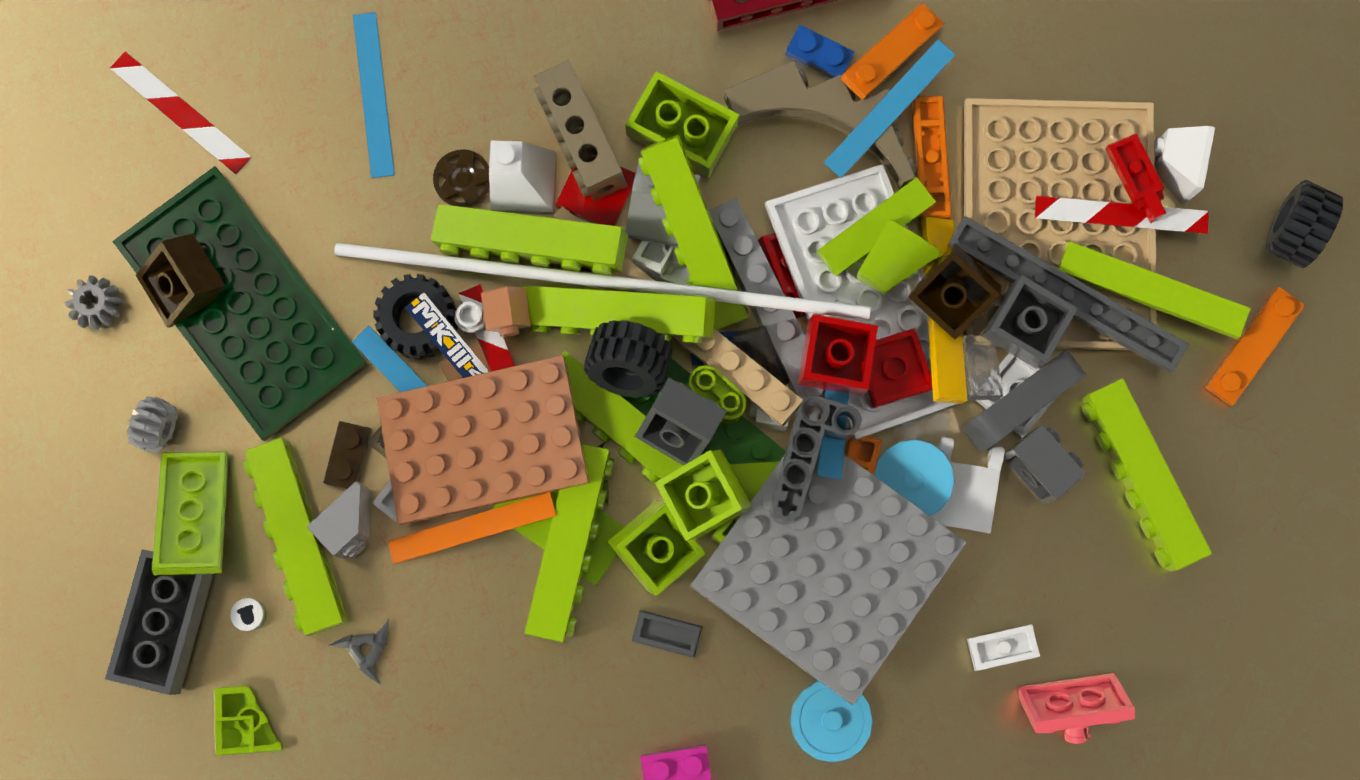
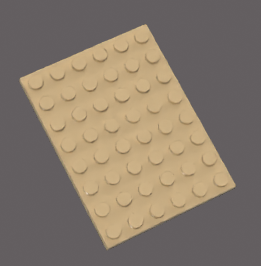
[964,98,1157,350]

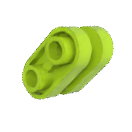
[688,365,746,425]

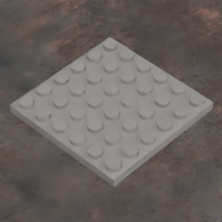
[690,437,967,705]

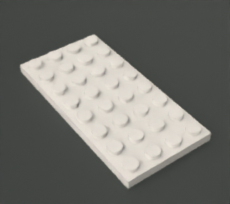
[765,164,973,441]

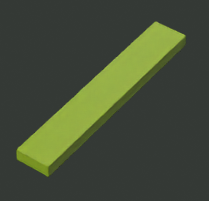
[1058,241,1251,339]

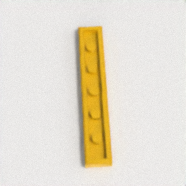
[921,216,967,404]

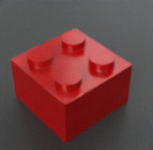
[798,314,878,396]

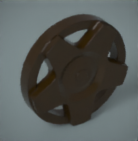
[433,149,490,208]

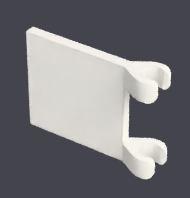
[931,437,1005,533]

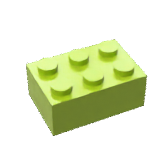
[625,71,739,179]

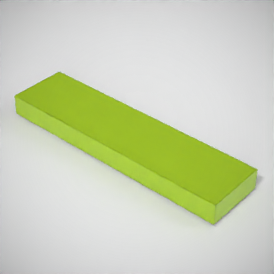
[816,177,936,278]

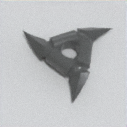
[328,619,389,684]

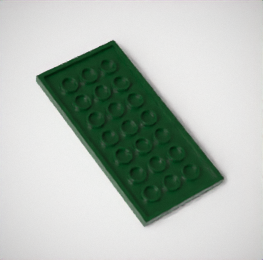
[112,166,367,441]

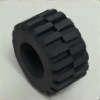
[1266,180,1343,268]
[373,274,458,359]
[584,320,672,398]

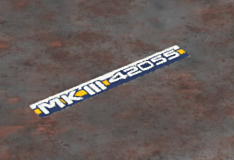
[406,293,489,378]

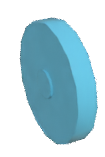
[874,439,955,516]
[790,681,873,763]

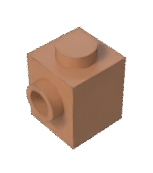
[481,286,531,337]

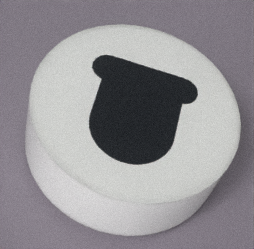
[230,598,266,631]

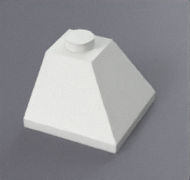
[1154,126,1215,204]
[489,140,556,214]

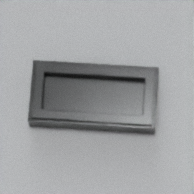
[632,610,703,658]

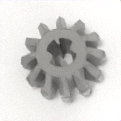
[64,275,123,330]
[127,396,178,453]

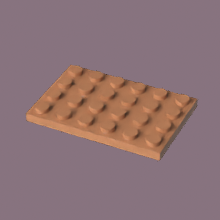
[376,355,590,525]

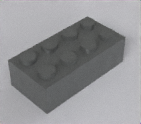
[105,549,213,695]

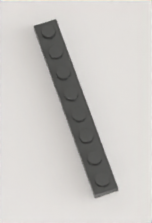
[947,216,1189,373]

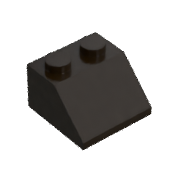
[135,233,225,328]
[908,243,1001,340]

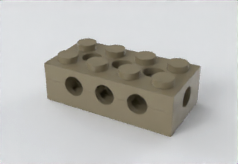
[533,60,628,202]

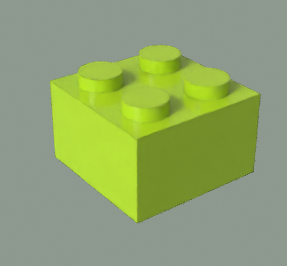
[655,450,753,541]
[608,500,706,596]

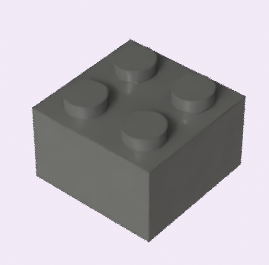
[981,275,1078,369]
[634,378,726,466]
[1003,424,1086,505]

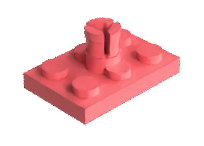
[1018,673,1135,744]

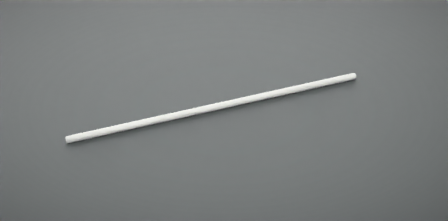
[334,243,871,320]

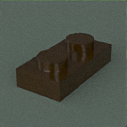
[323,421,372,489]

